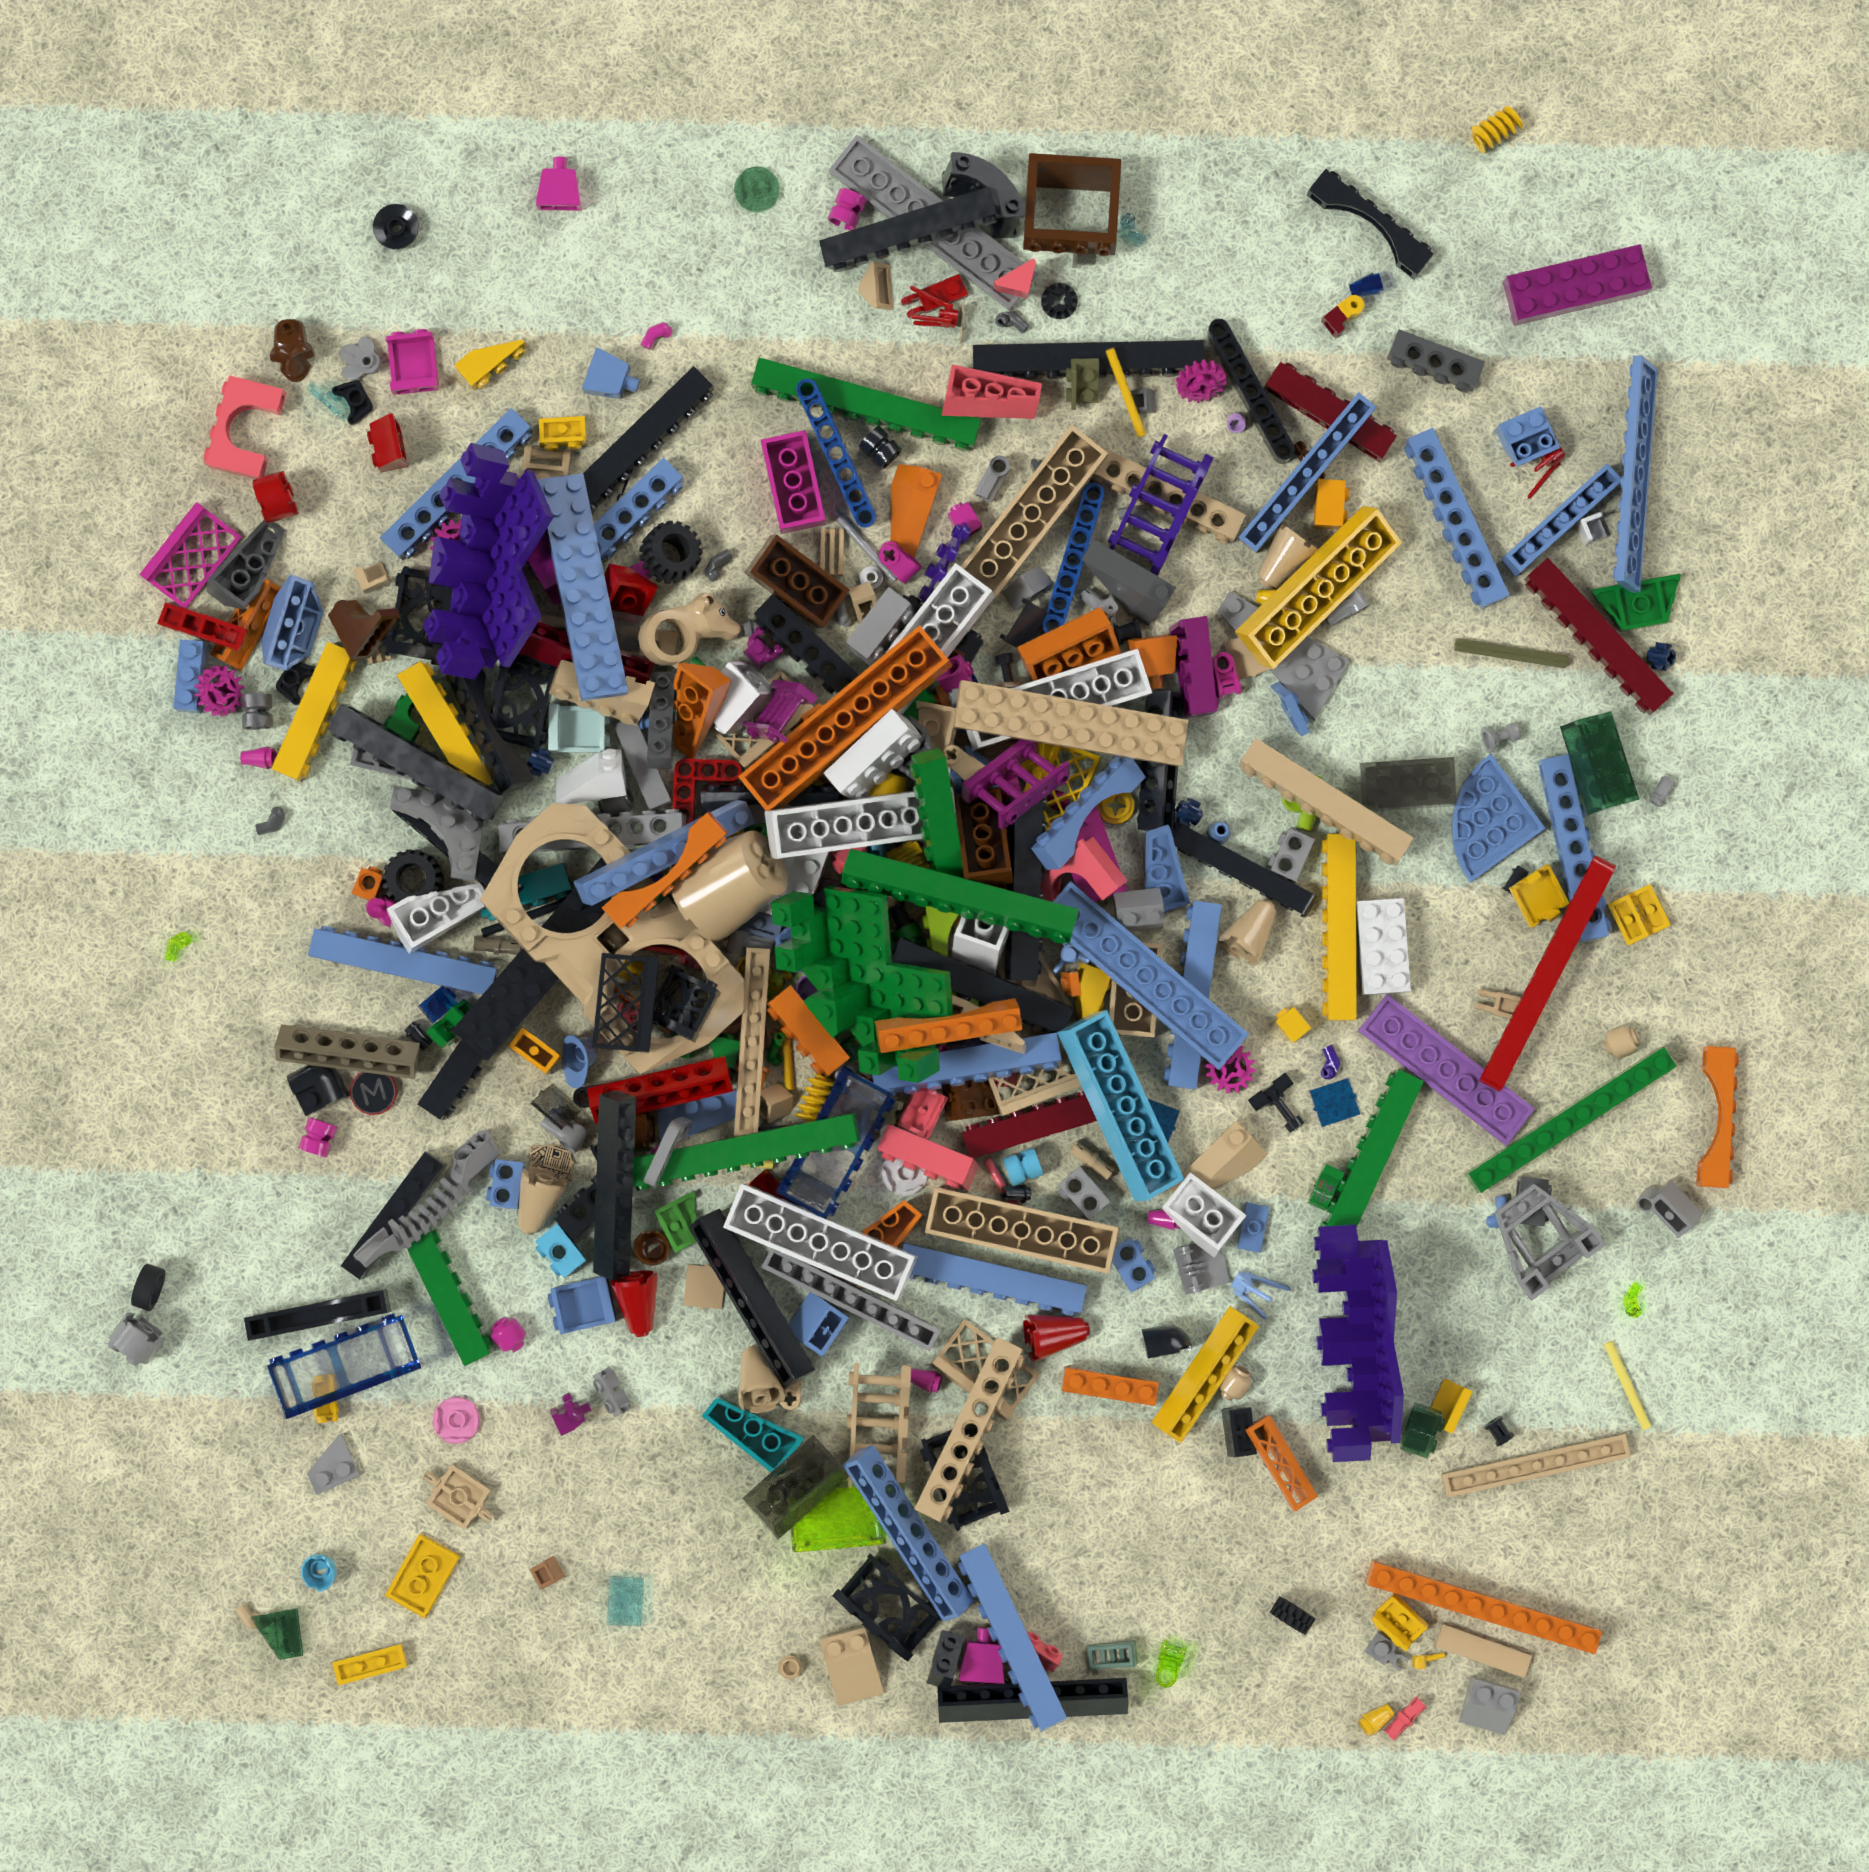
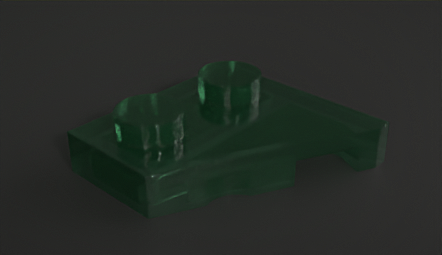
[251,1608,303,1660]

